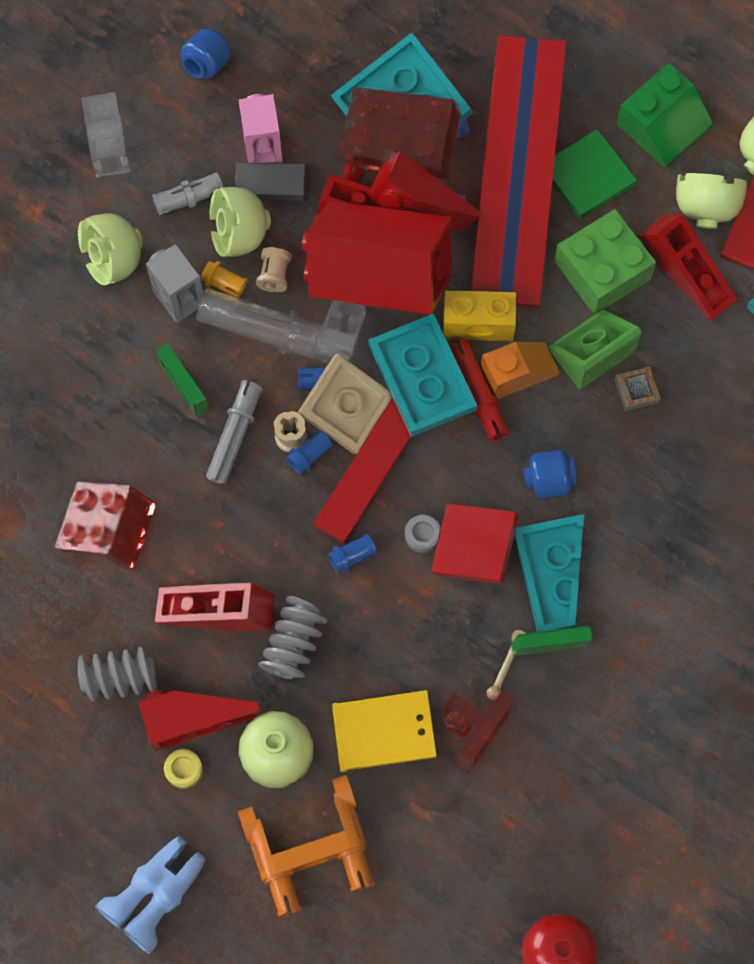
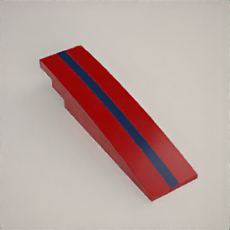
[471,35,566,308]

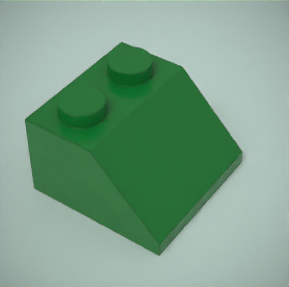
[616,63,713,168]

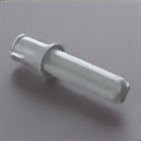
[206,380,263,484]

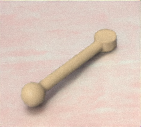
[487,630,525,701]

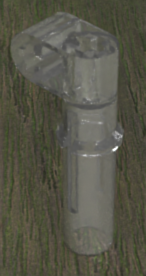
[196,288,365,364]

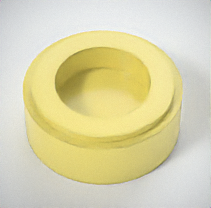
[164,749,203,789]

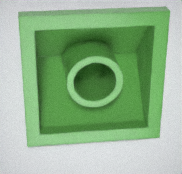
[548,309,642,390]

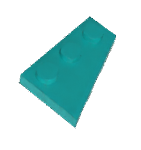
[514,514,584,632]

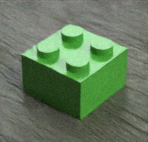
[554,209,656,315]

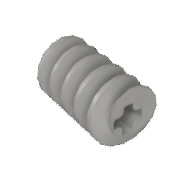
[258,596,327,679]
[77,647,158,702]

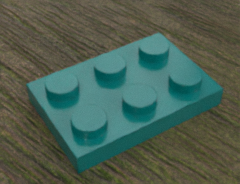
[368,314,477,437]

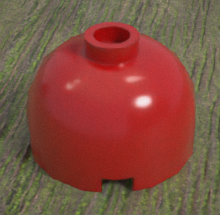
[521,913,599,964]

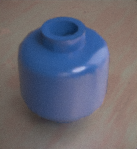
[180,29,231,80]
[523,449,577,499]

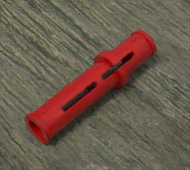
[450,339,510,442]

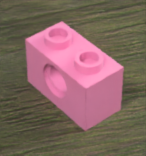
[239,94,283,164]

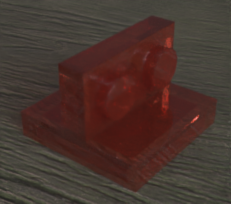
[443,690,515,774]

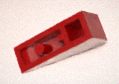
[368,150,481,233]
[638,213,738,320]
[154,583,275,632]
[138,689,261,752]

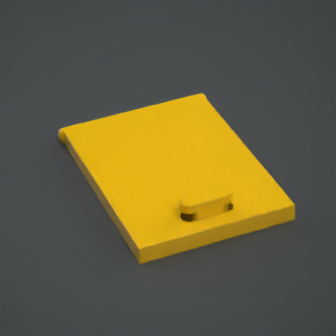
[332,690,437,772]

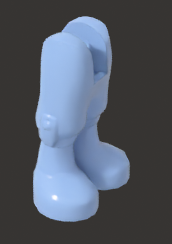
[95,836,206,954]

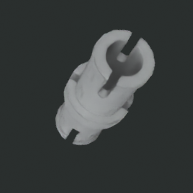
[152,172,223,216]

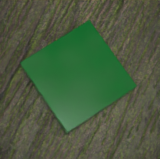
[552,130,637,220]

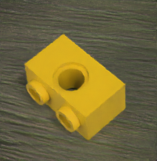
[443,290,516,341]

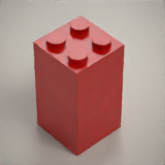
[302,200,452,315]

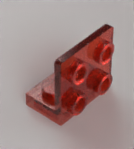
[55,482,157,570]

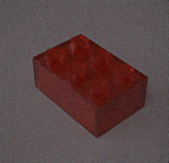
[339,87,462,179]

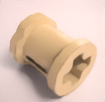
[256,247,292,292]
[274,411,307,453]

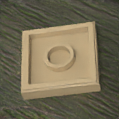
[298,354,393,454]

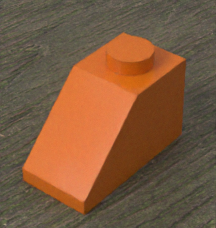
[481,342,560,399]

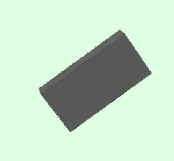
[235,163,305,201]

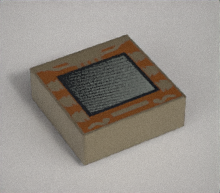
[615,367,660,411]

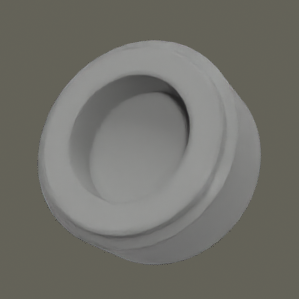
[405,514,441,553]

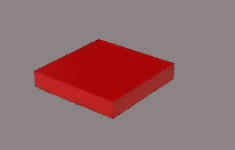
[431,503,519,585]

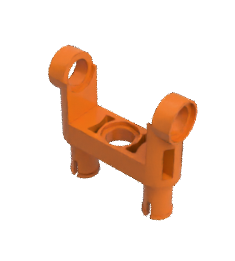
[238,775,375,917]

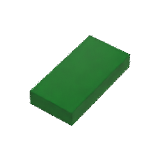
[157,343,209,417]
[511,626,592,656]

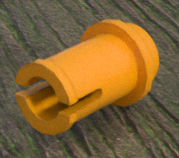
[200,261,248,299]

